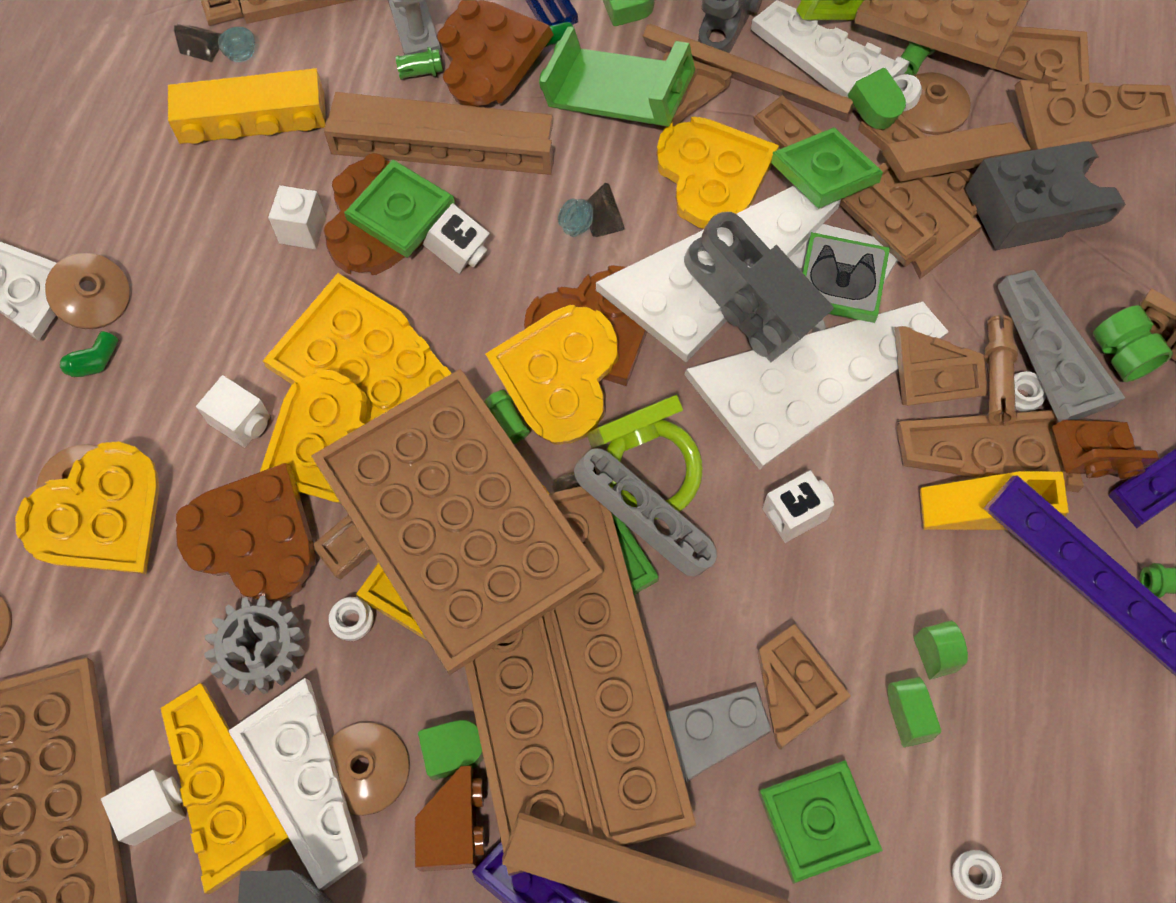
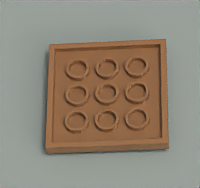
[854,0,1030,69]

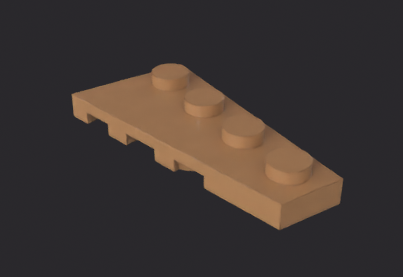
[1014,80,1176,151]
[897,410,1084,493]

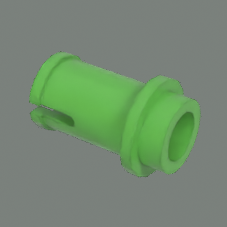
[901,41,935,75]
[396,47,443,80]
[484,390,530,444]
[1140,563,1176,598]

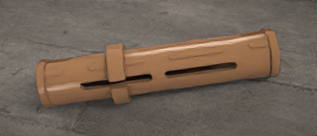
[984,315,1018,426]

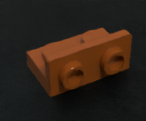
[1052,420,1159,479]

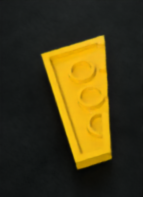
[160,683,290,895]

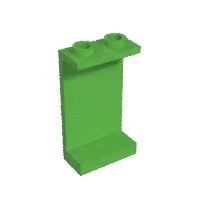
[539,26,695,126]

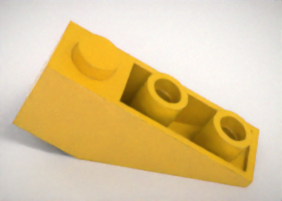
[920,471,1069,530]

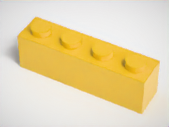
[168,68,326,144]

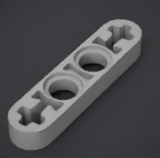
[574,448,717,577]

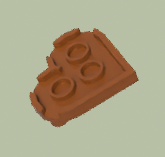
[437,0,554,107]
[324,153,426,275]
[524,265,647,386]
[176,463,316,602]

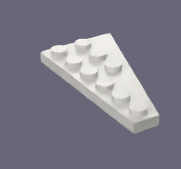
[596,185,841,362]
[684,302,948,470]

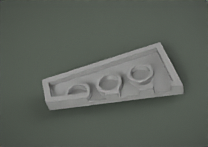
[998,270,1125,422]
[666,687,771,783]

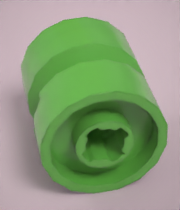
[1093,305,1173,382]

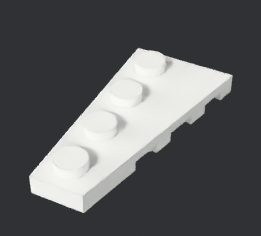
[751,0,909,113]

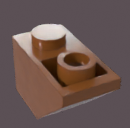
[415,766,485,872]

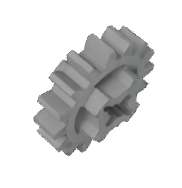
[204,596,305,695]

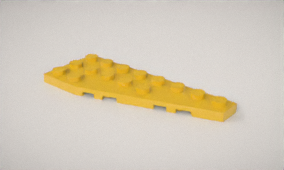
[262,273,550,494]

